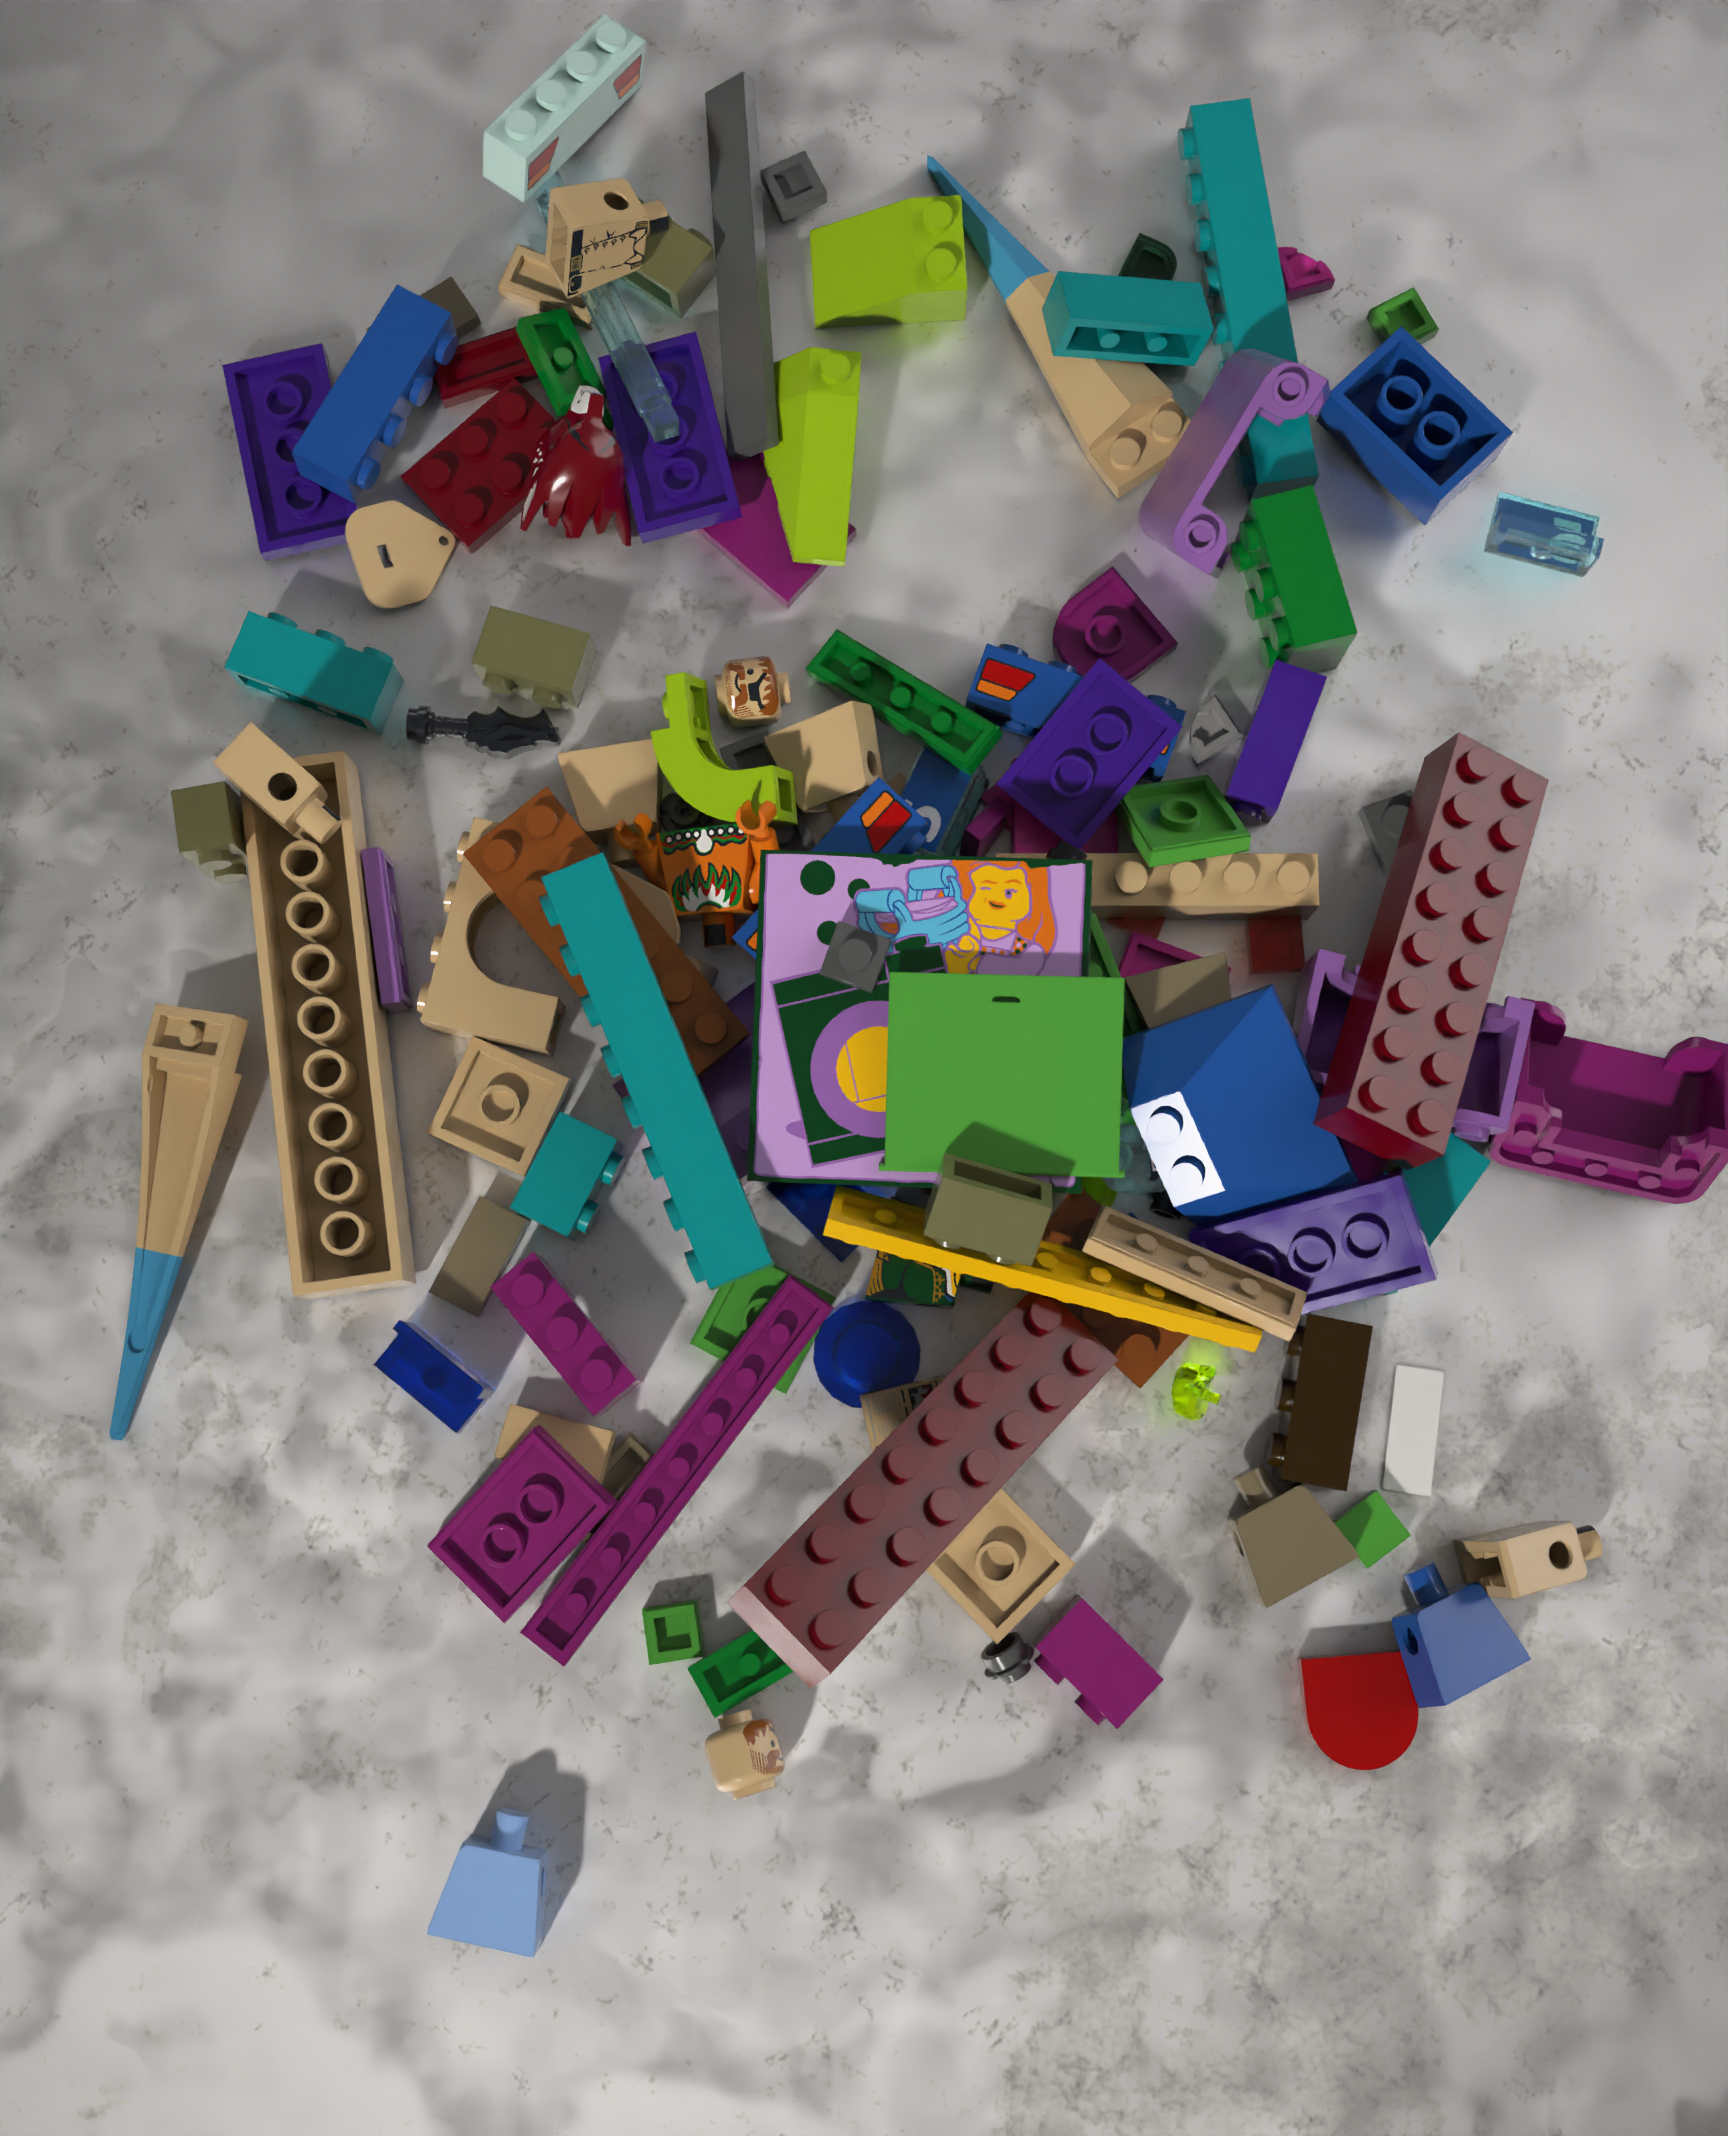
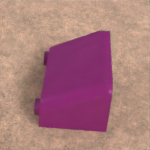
[1488,997,1728,1204]

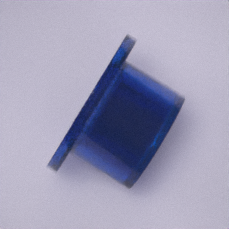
[813,1301,921,1408]

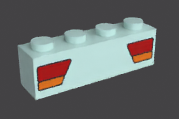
[483,14,646,203]

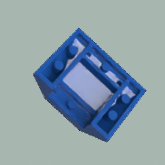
[1122,983,1359,1226]

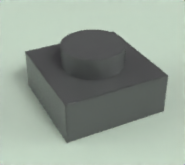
[760,150,827,223]
[819,921,891,994]

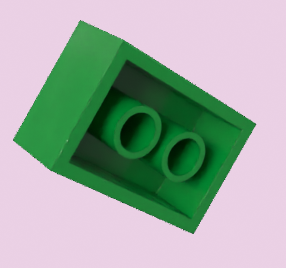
[1231,485,1358,673]

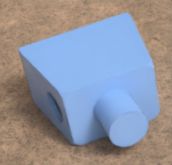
[427,1808,548,1957]

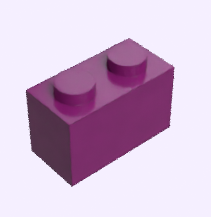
[1032,1594,1164,1729]

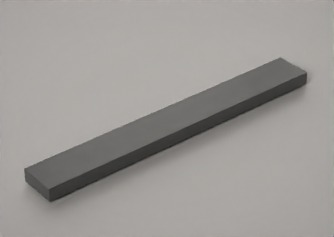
[705,72,779,462]

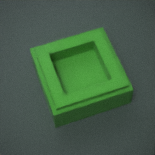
[1366,287,1439,344]
[1332,1490,1411,1569]
[642,1599,706,1665]

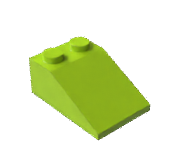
[810,195,968,328]

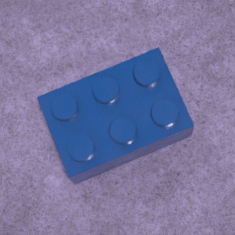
[1316,326,1513,525]

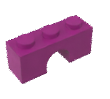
[490,1252,643,1416]

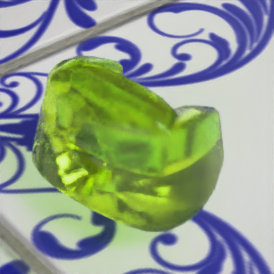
[1171,1362,1222,1421]

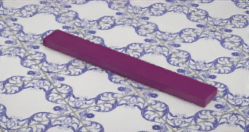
[520,1274,834,1667]

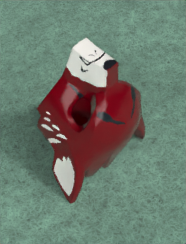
[520,385,631,547]

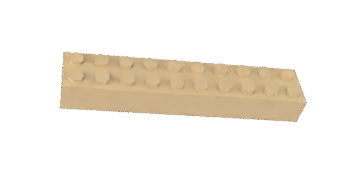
[240,750,417,1300]

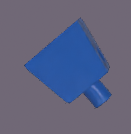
[1392,1561,1531,1708]

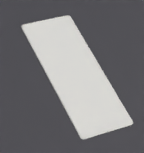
[1382,1365,1445,1497]

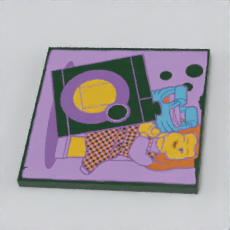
[747,850,1093,1194]

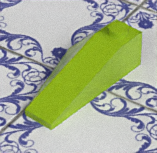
[763,347,862,567]

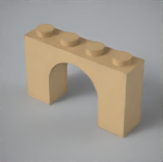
[417,817,601,1058]

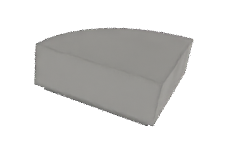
[1189,693,1243,767]

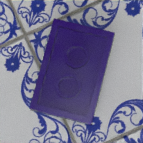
[996,658,1182,849]

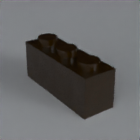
[1265,1313,1373,1491]

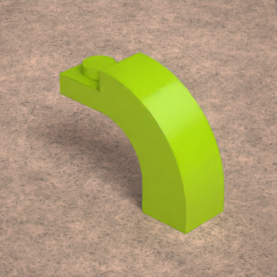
[651,672,798,828]

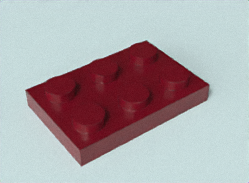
[400,378,557,555]

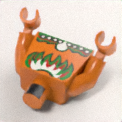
[614,800,780,949]

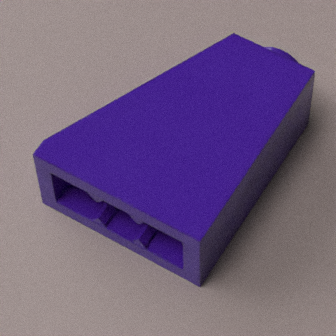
[1223,660,1327,824]

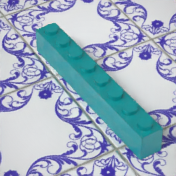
[1178,98,1319,504]
[539,852,775,1290]

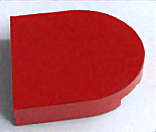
[1297,1649,1419,1770]

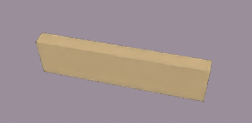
[1082,1204,1307,1342]

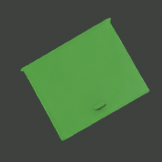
[879,972,1125,1178]

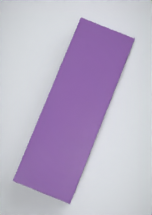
[361,847,413,1014]

